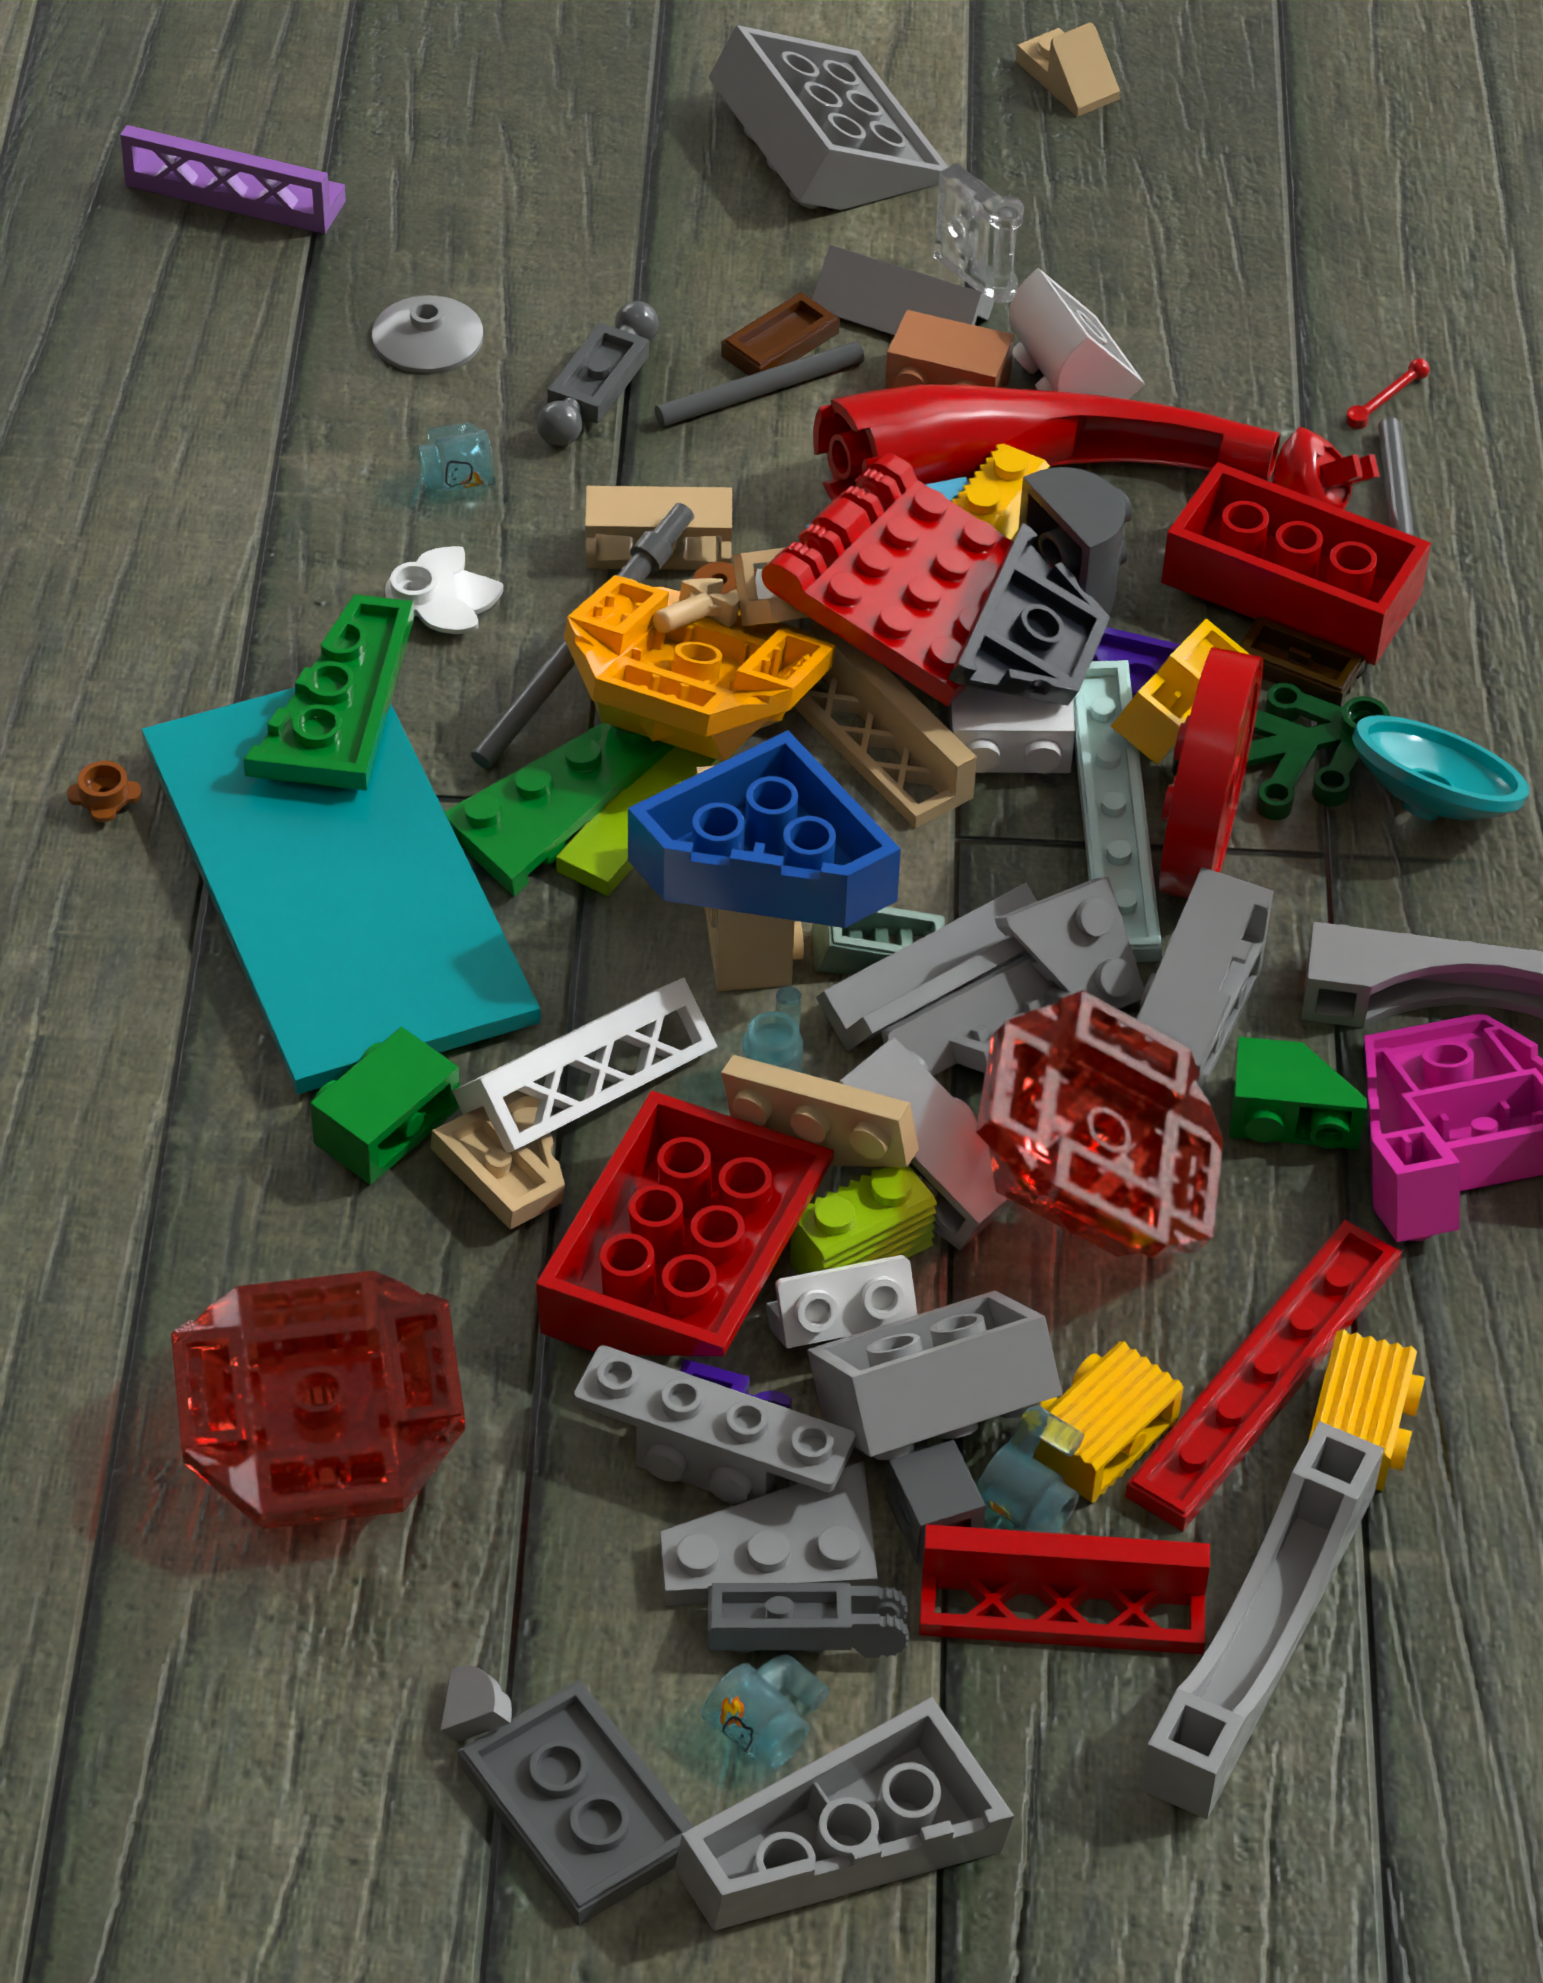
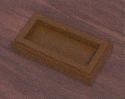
[721,292,840,376]

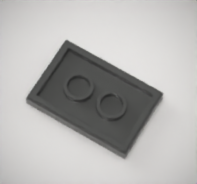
[458,1680,694,1925]

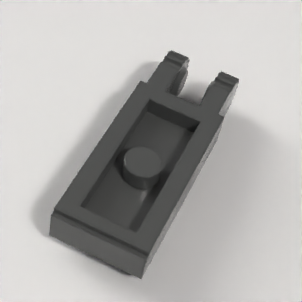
[708,1583,909,1658]

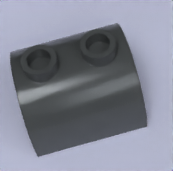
[1018,467,1132,615]

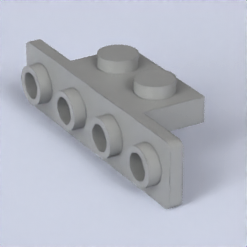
[882,954,1094,1076]
[574,1345,856,1504]

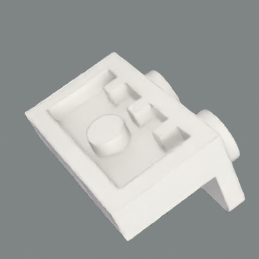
[766,1255,918,1348]

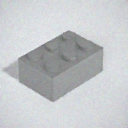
[807,1290,1063,1460]

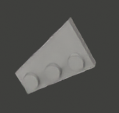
[660,1461,877,1606]

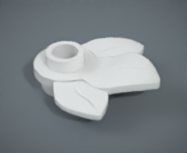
[385,546,503,634]

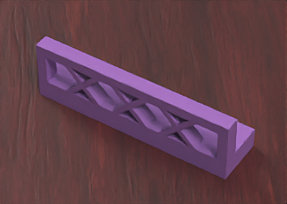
[120,125,346,234]

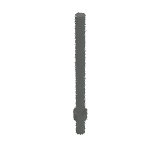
[471,503,694,769]

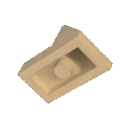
[1016,23,1120,117]

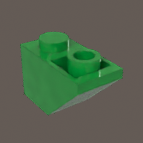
[1229,1036,1367,1149]

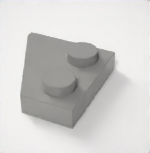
[994,877,1144,1019]

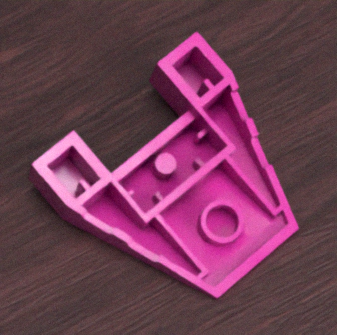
[1364,1013,1543,1242]

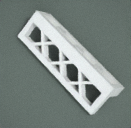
[452,977,718,1153]

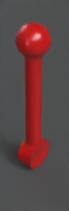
[1346,358,1430,429]

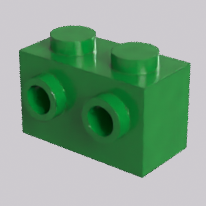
[310,1026,460,1185]

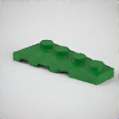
[244,594,414,791]
[444,723,675,897]

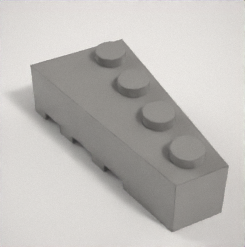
[675,1697,1014,1931]

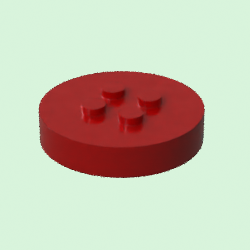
[1159,647,1263,899]

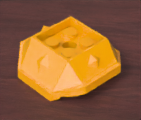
[564,575,836,762]

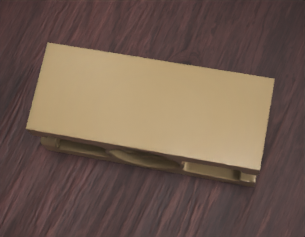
[585,486,732,570]

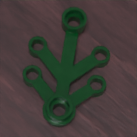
[1172,683,1390,820]

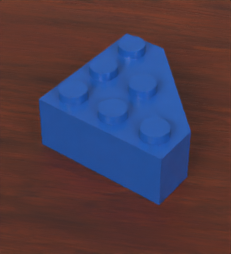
[628,730,901,928]

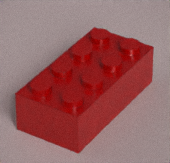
[1161,462,1431,665]

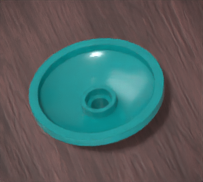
[1352,715,1529,821]

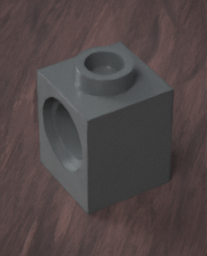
[886,1440,986,1565]

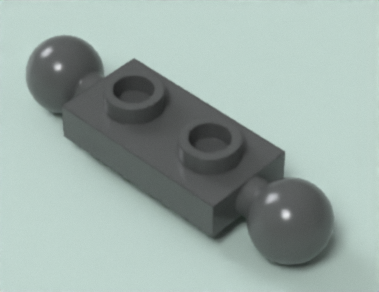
[537,301,659,446]

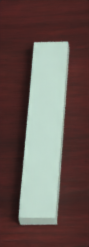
[1073,660,1162,962]

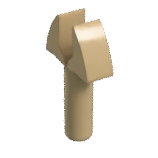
[653,578,740,633]

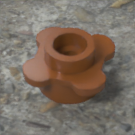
[67,761,142,822]

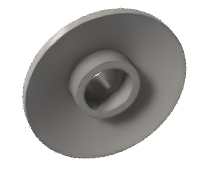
[372,295,483,374]

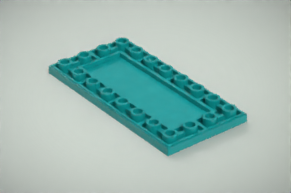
[142,687,541,1094]

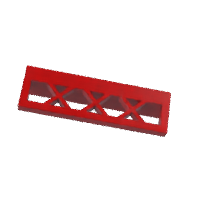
[919,1524,1210,1655]

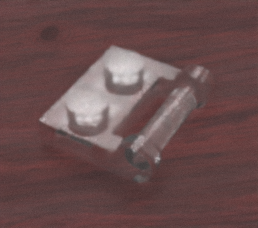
[934,163,1024,303]

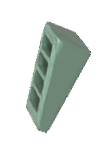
[811,907,945,974]

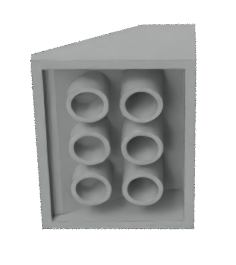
[708,25,953,210]

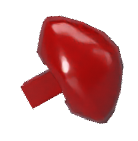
[1272,427,1380,510]

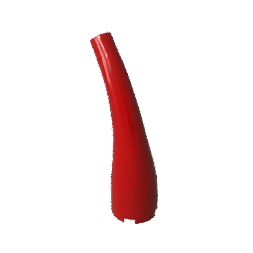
[813,384,1281,501]

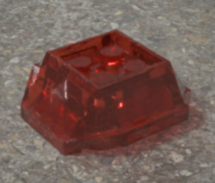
[976,990,1224,1259]
[171,1270,465,1529]

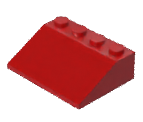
[536,1090,834,1356]

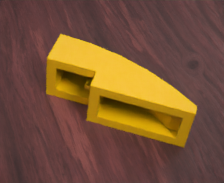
[1110,619,1249,765]

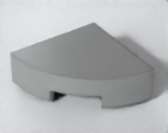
[440,1666,512,1742]

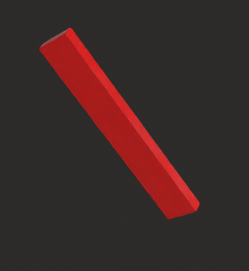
[1125,1220,1402,1532]

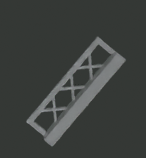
[816,882,1037,1052]

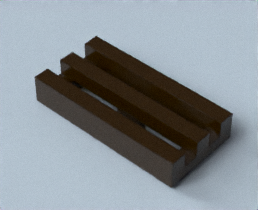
[1239,616,1366,707]

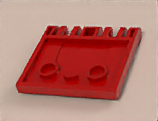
[761,453,1053,707]

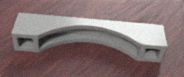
[1301,922,1543,1028]
[1140,1421,1384,1820]

